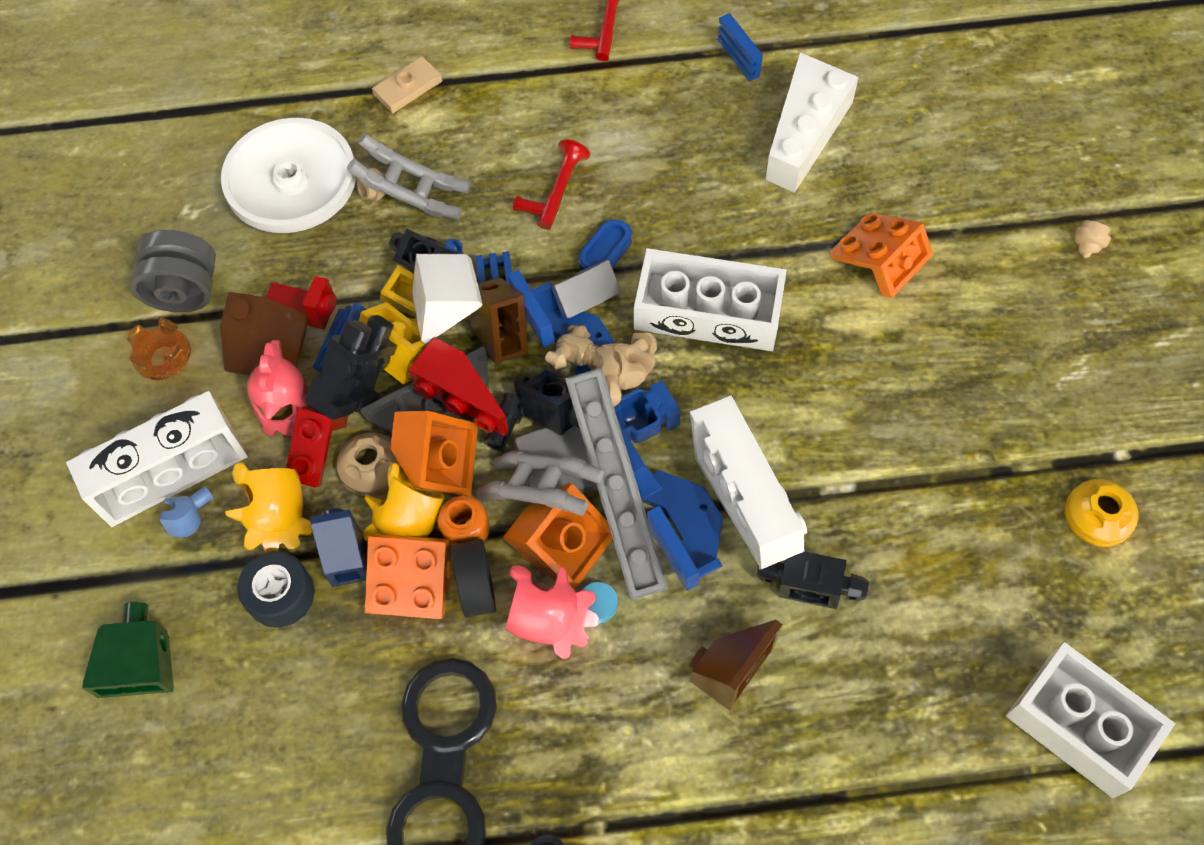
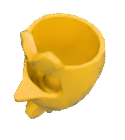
[362,461,445,542]
[225,462,313,553]

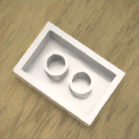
[1006,642,1176,798]

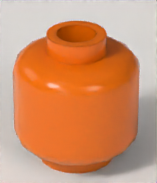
[437,495,490,547]

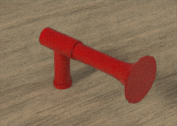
[570,0,619,61]
[513,139,590,230]

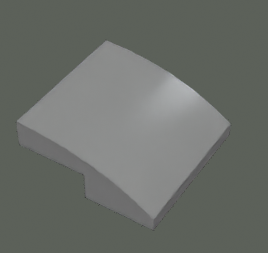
[513,426,598,493]

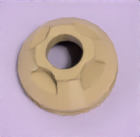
[337,432,397,497]

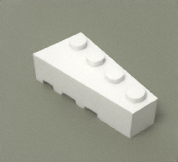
[765,53,859,193]
[690,395,807,569]

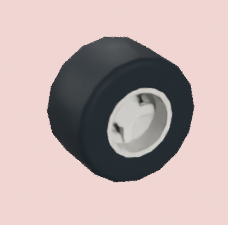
[237,551,315,628]

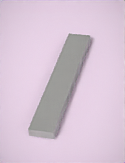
[565,367,669,600]

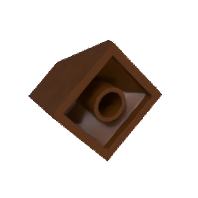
[220,292,309,375]
[689,620,783,710]

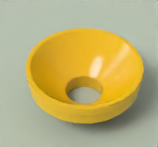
[1065,479,1138,547]

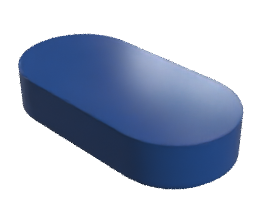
[579,220,632,271]

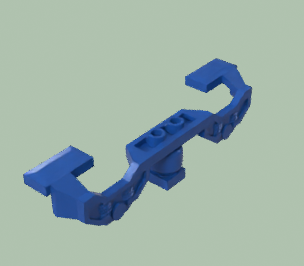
[508,270,723,591]

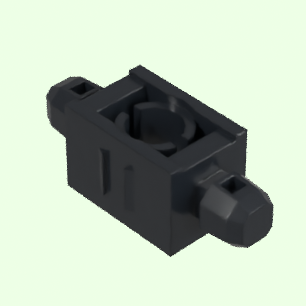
[389,229,460,272]
[513,370,580,436]
[757,551,869,610]

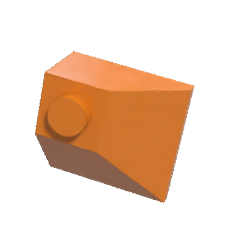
[390,411,478,497]
[503,483,613,590]

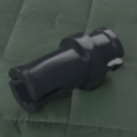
[483,393,523,452]

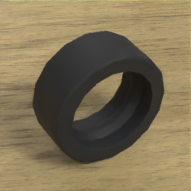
[451,539,496,618]

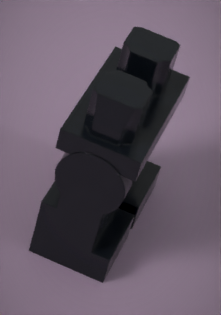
[305,315,398,420]

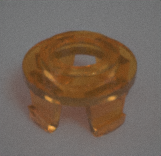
[127,318,191,380]

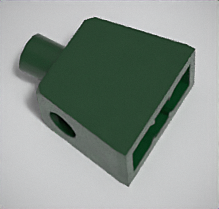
[82,602,174,698]

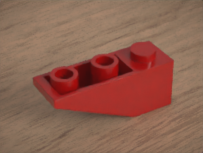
[409,337,509,436]

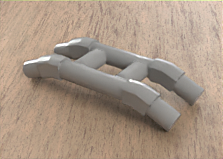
[347,132,471,220]
[476,450,604,516]

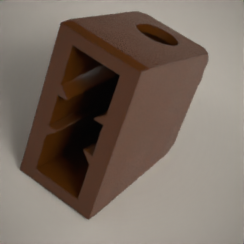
[470,278,528,364]

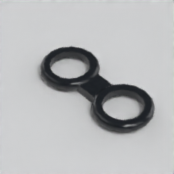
[386,658,497,845]

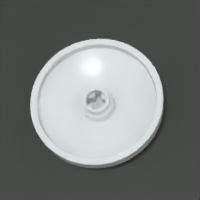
[221,118,356,233]

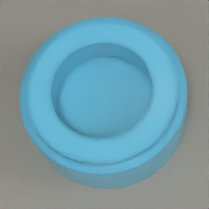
[583,582,618,624]

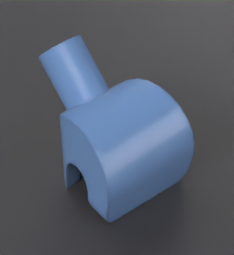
[159,486,214,538]

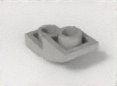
[551,260,621,319]

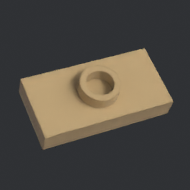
[372,56,442,114]

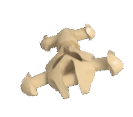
[545,324,657,407]

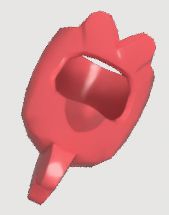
[247,340,310,437]
[505,565,599,659]

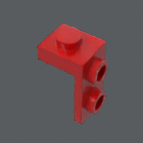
[265,276,337,330]
[286,406,348,488]

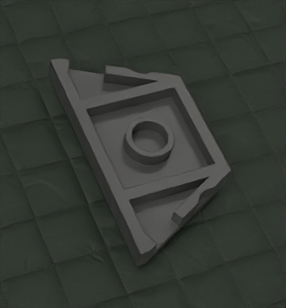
[361,346,489,435]

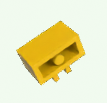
[359,302,430,384]

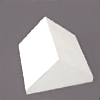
[412,254,483,344]

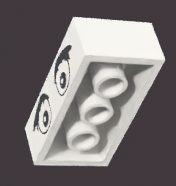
[634,248,787,352]
[66,391,248,527]

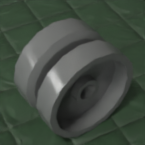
[130,230,216,313]

